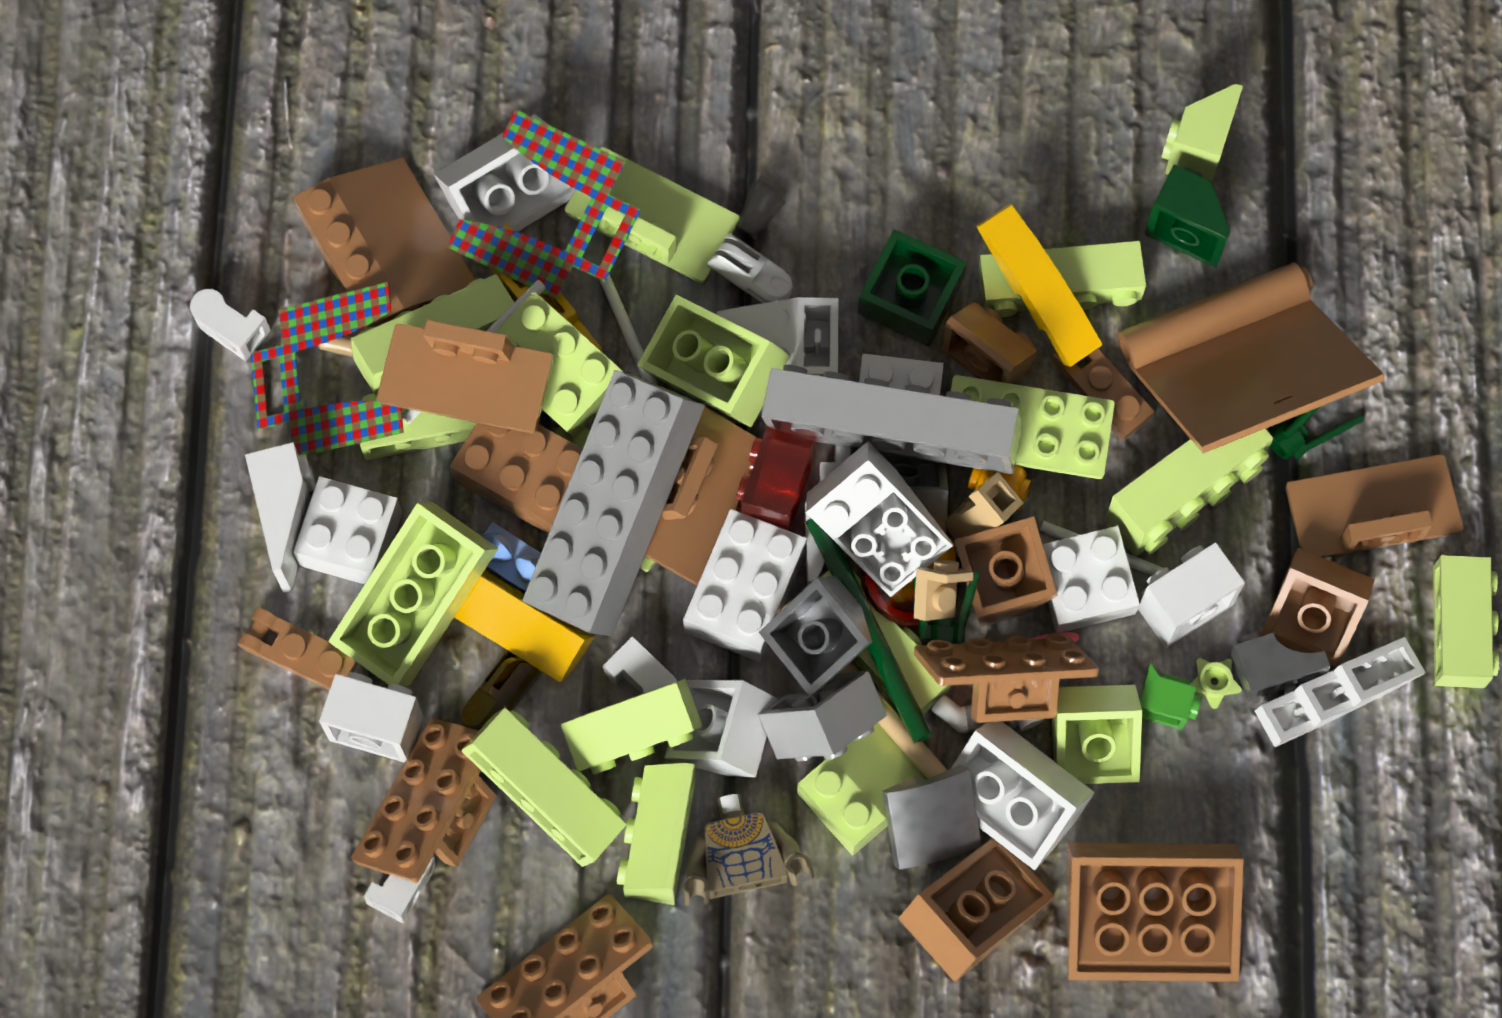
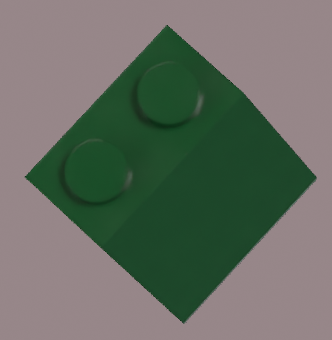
[1144,165,1230,268]

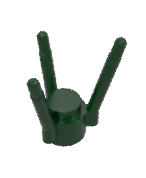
[1267,406,1364,460]
[913,557,980,645]

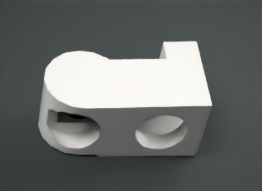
[190,289,271,361]
[603,636,677,694]
[364,856,435,924]

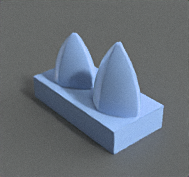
[482,522,541,593]

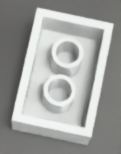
[683,509,807,662]

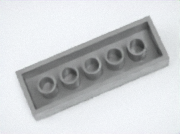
[762,365,1022,475]
[522,370,705,636]

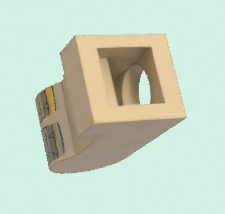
[947,471,1023,539]

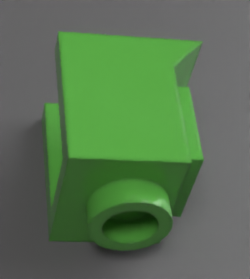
[1139,663,1202,730]

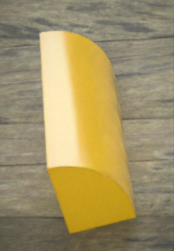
[455,570,595,682]

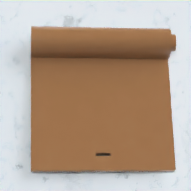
[1117,262,1385,453]

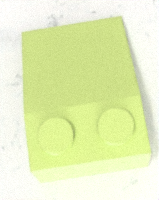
[797,723,927,856]

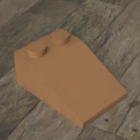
[898,838,1055,982]

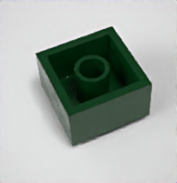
[857,229,967,347]

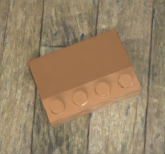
[293,157,475,329]
[1066,842,1244,982]

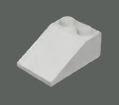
[245,442,316,593]

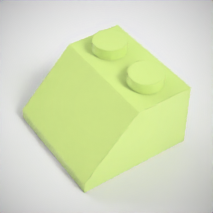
[1161,84,1243,183]
[1051,685,1142,784]

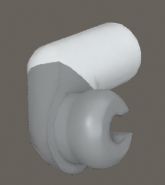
[931,694,986,733]

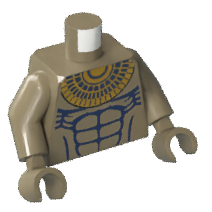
[683,794,815,905]

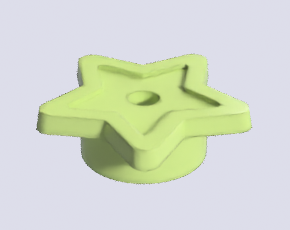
[1190,658,1242,709]

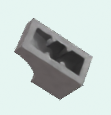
[1230,631,1330,701]

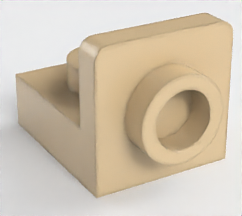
[914,560,974,621]

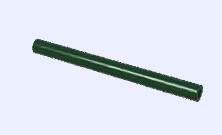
[806,518,932,743]

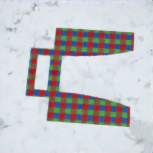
[446,109,641,299]
[251,282,404,455]

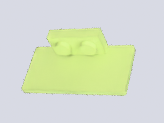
[565,147,740,284]
[951,375,1115,479]

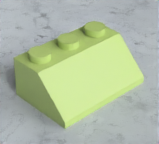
[617,763,695,905]

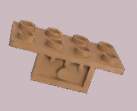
[377,320,554,434]
[645,407,764,586]
[1285,455,1464,558]
[914,634,1099,723]
[351,718,497,883]
[476,894,654,1018]

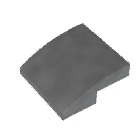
[882,765,981,869]

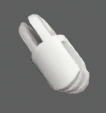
[707,233,793,303]

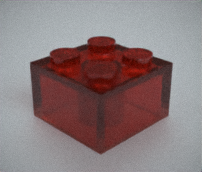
[736,427,814,532]

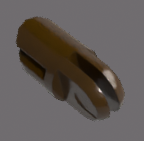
[461,652,540,731]

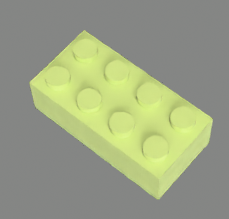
[1104,429,1274,557]
[328,502,499,687]

